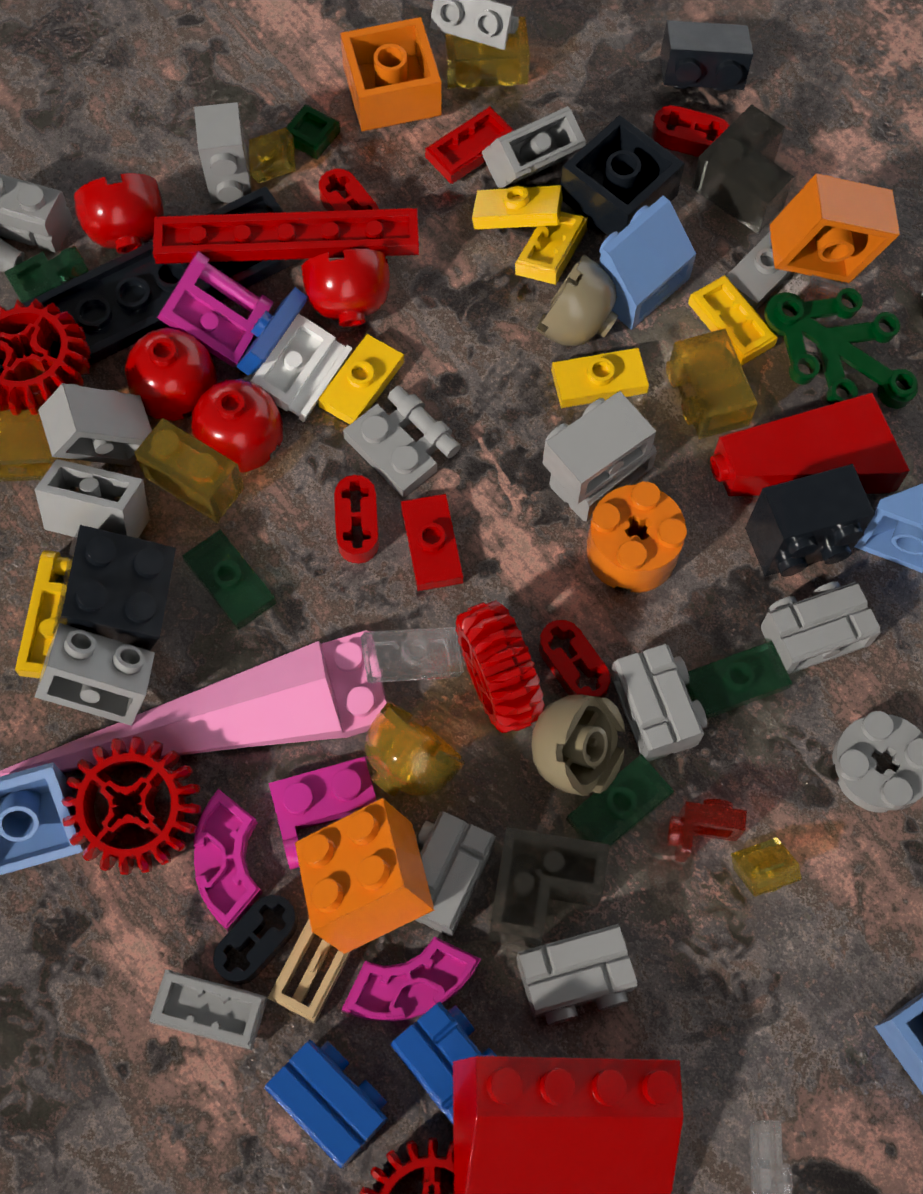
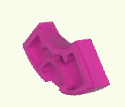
[193,789,263,932]
[342,936,481,1022]

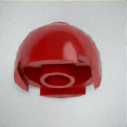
[74,173,164,254]
[301,249,390,327]
[125,328,218,421]
[192,379,283,473]

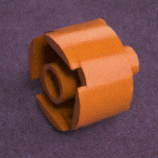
[587,481,687,593]

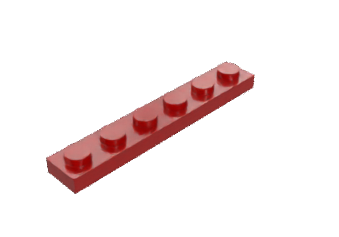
[153,208,419,264]

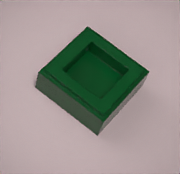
[282,104,340,159]

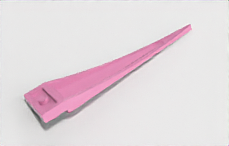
[0,630,393,777]

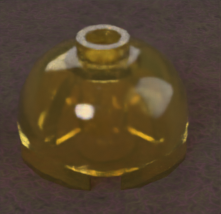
[364,701,465,797]

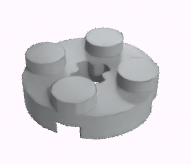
[832,711,923,813]

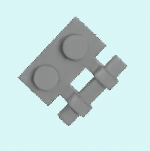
[343,386,461,499]

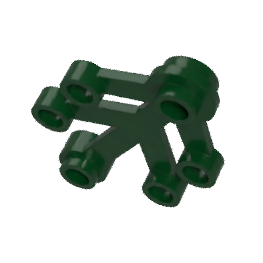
[764,288,918,409]

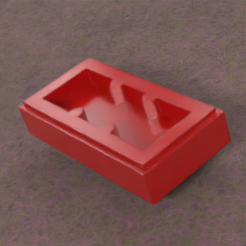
[425,106,515,184]
[401,494,463,592]

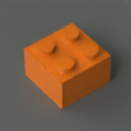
[340,17,442,131]
[769,173,900,283]
[295,798,434,954]

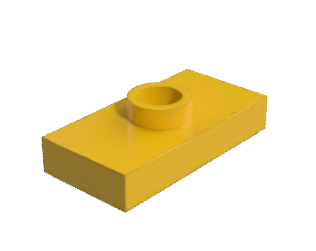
[472,185,563,230]
[515,212,587,285]
[688,275,778,366]
[318,334,405,424]
[551,348,649,408]

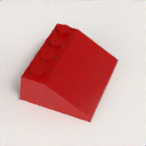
[453,1056,684,1194]

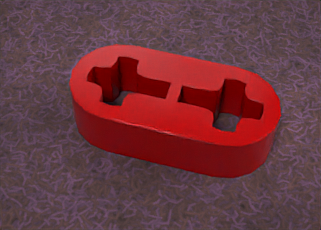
[652,105,731,160]
[319,169,379,211]
[334,475,379,564]
[539,620,611,698]

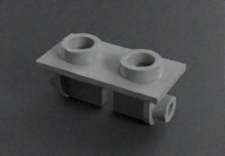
[429,0,519,50]

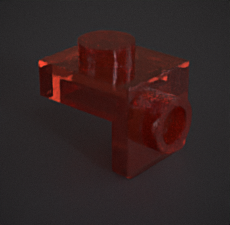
[667,799,747,863]

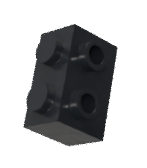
[660,20,753,91]

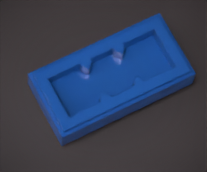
[236,287,308,376]

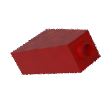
[710,393,910,496]

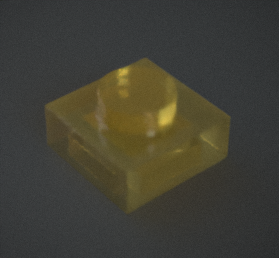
[249,127,295,183]
[731,837,802,897]

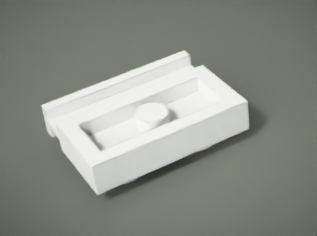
[250,313,353,422]

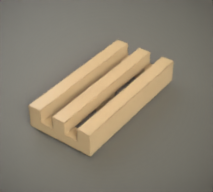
[268,919,352,1023]

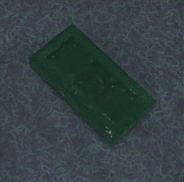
[182,529,277,630]
[685,641,792,719]
[566,754,675,857]

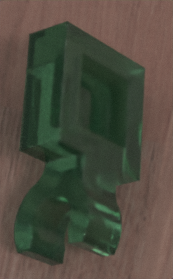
[4,246,89,303]

